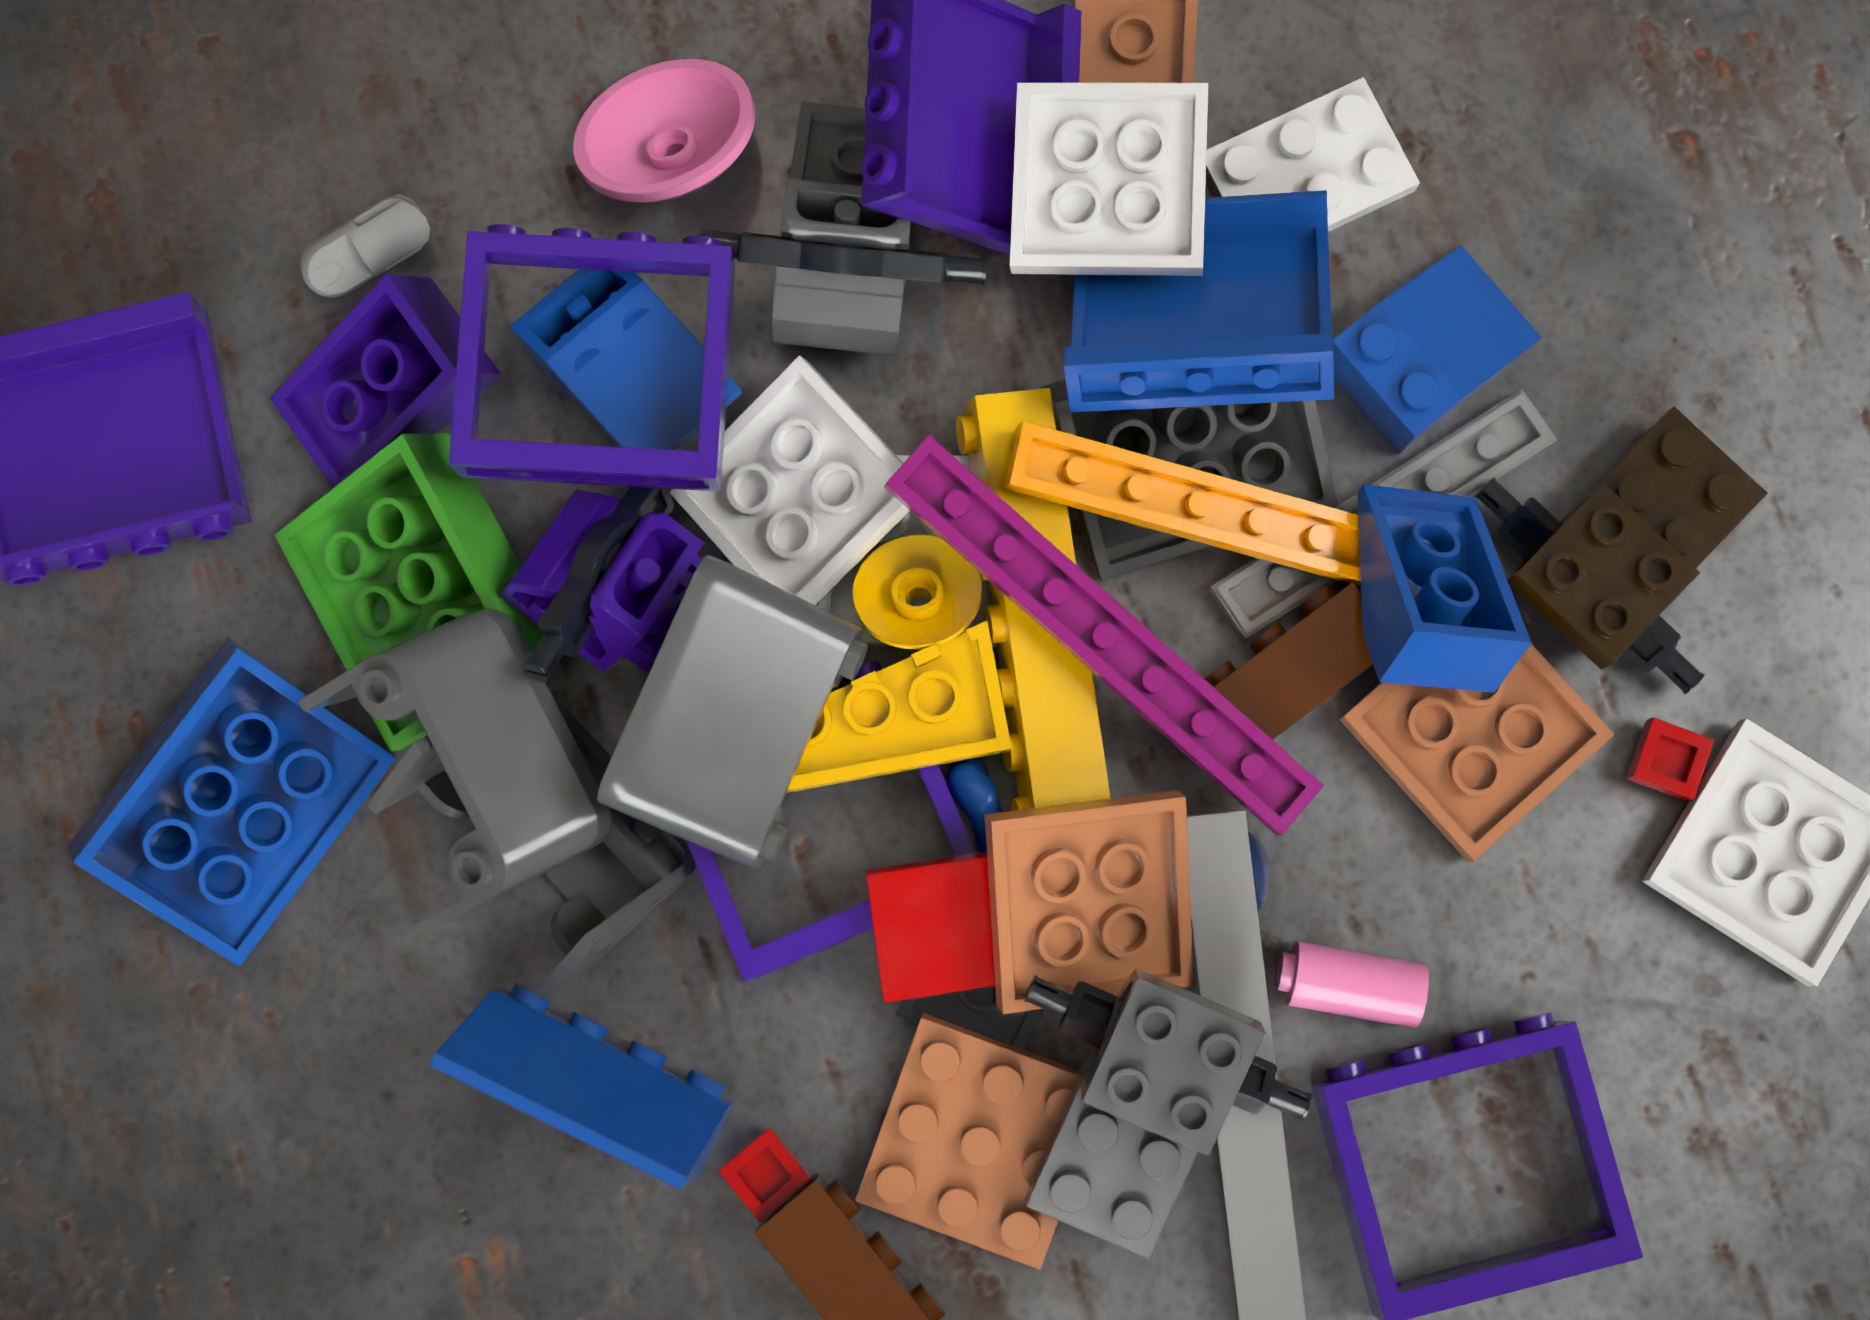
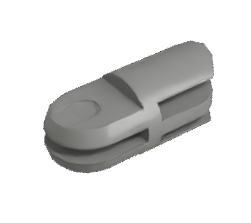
[300,194,430,298]

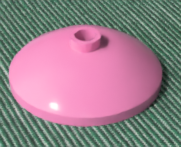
[573,59,756,203]

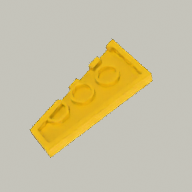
[786,620,1012,793]

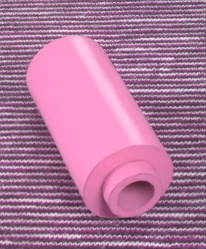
[1275,941,1429,1029]

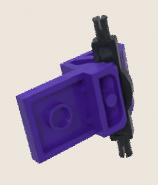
[498,487,704,683]

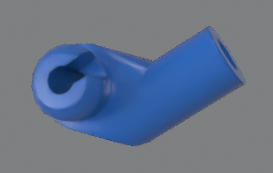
[946,758,1002,852]

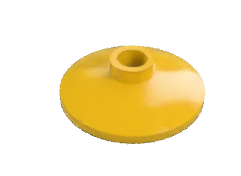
[853,535,982,650]

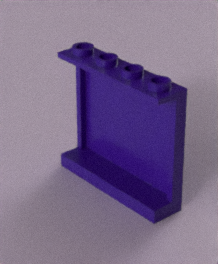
[862,0,1082,255]
[0,292,252,586]

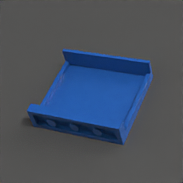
[1064,190,1334,412]

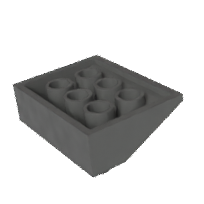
[1040,379,1338,580]

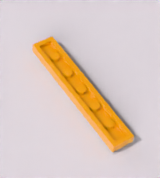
[1003,421,1361,586]

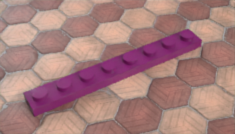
[884,435,1324,836]

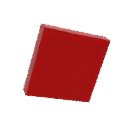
[864,851,995,1003]

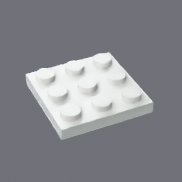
[1010,83,1208,276]
[670,355,910,605]
[1642,718,1870,986]

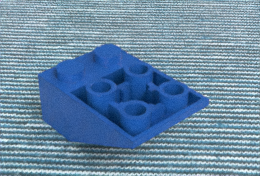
[510,269,742,450]

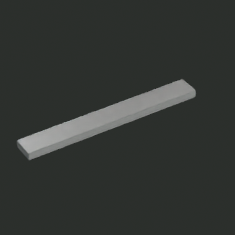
[1187,809,1306,1320]

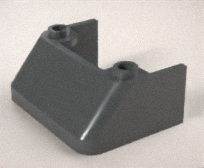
[298,609,611,937]
[367,692,696,1002]

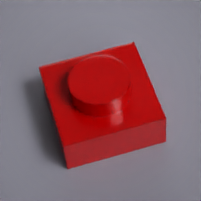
[1626,717,1714,802]
[718,1127,812,1223]

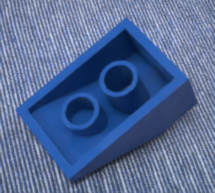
[1333,245,1542,454]
[1357,484,1531,693]

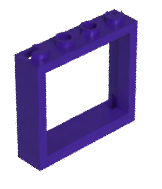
[449,224,735,492]
[686,661,975,982]
[1311,1012,1643,1320]

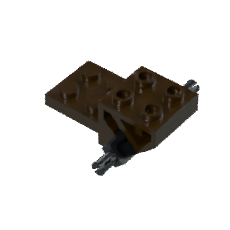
[1474,406,1768,694]

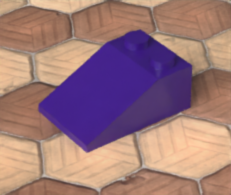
[270,274,501,488]

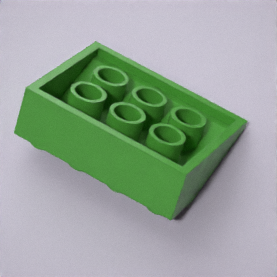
[274,433,543,753]

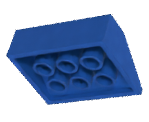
[68,637,397,967]
[429,983,735,1190]

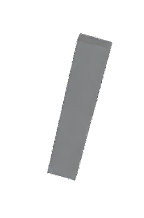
[1208,389,1557,642]

